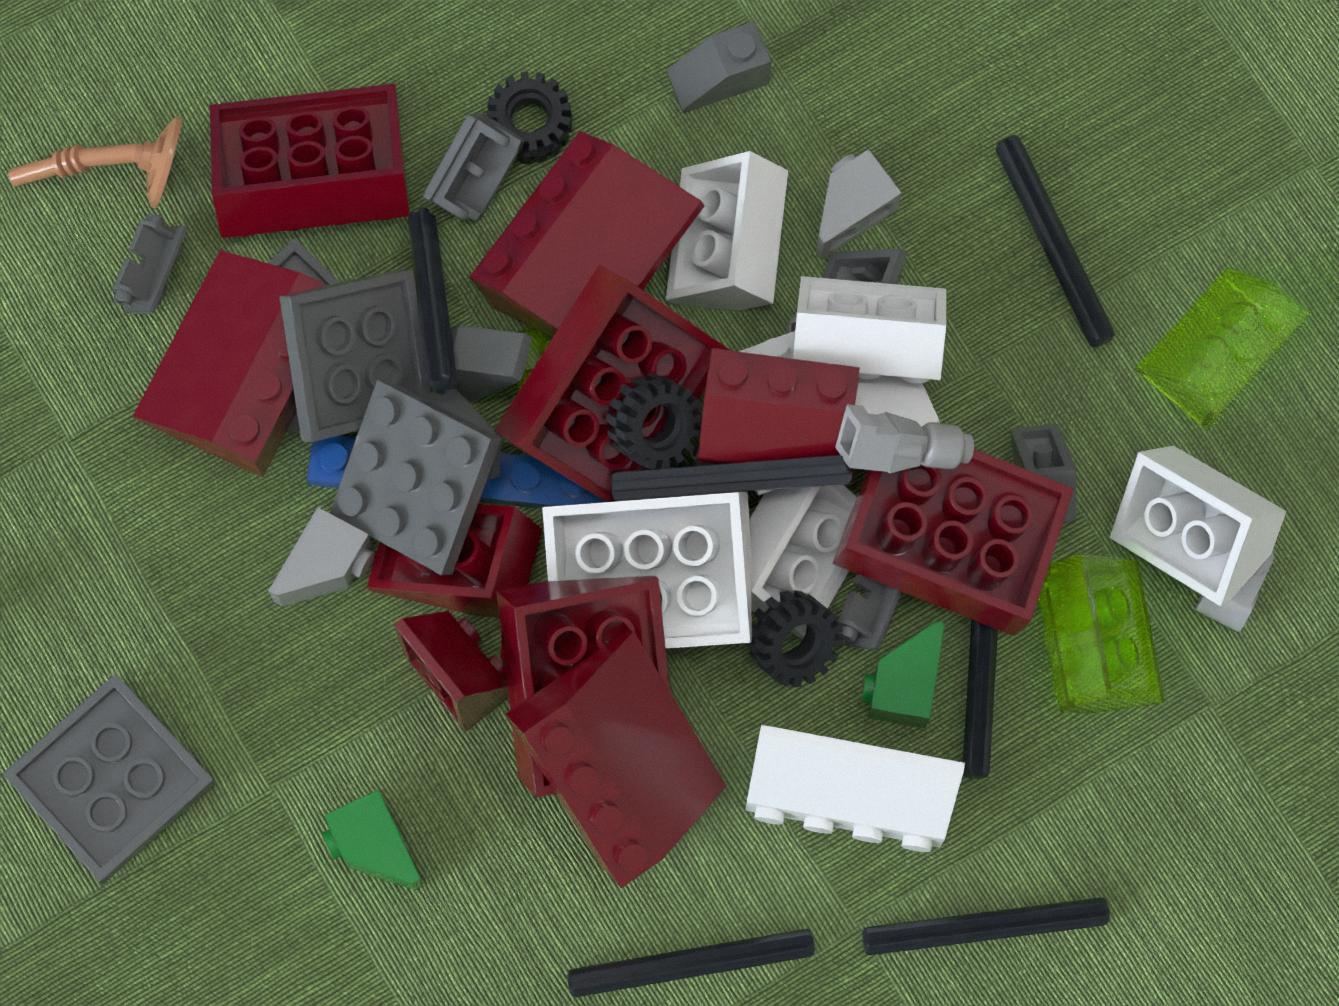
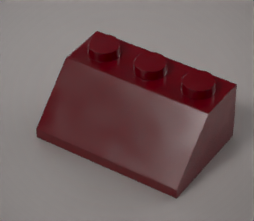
[698,348,860,464]

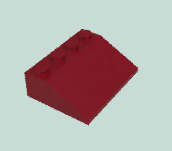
[210,83,410,238]
[469,131,705,336]
[132,250,327,477]
[494,265,730,502]
[832,449,1074,636]
[496,576,670,798]
[505,629,726,888]

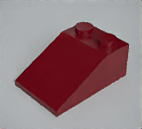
[367,504,542,618]
[394,611,509,732]

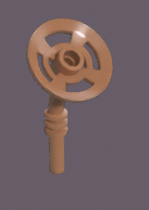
[8,116,182,208]

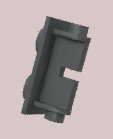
[112,214,188,314]
[837,574,902,650]

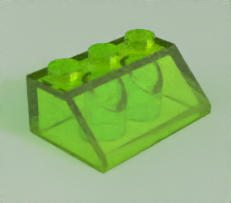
[1135,268,1310,431]
[1038,553,1165,714]

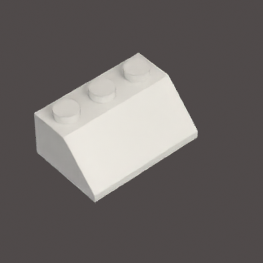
[666,151,788,311]
[793,276,946,383]
[1110,446,1287,606]
[749,484,857,639]

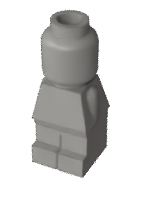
[835,404,974,474]

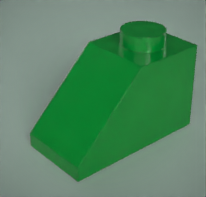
[861,621,945,728]
[321,790,424,891]

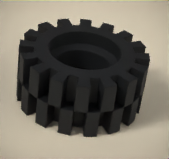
[487,72,572,164]
[606,374,703,470]
[746,590,843,687]

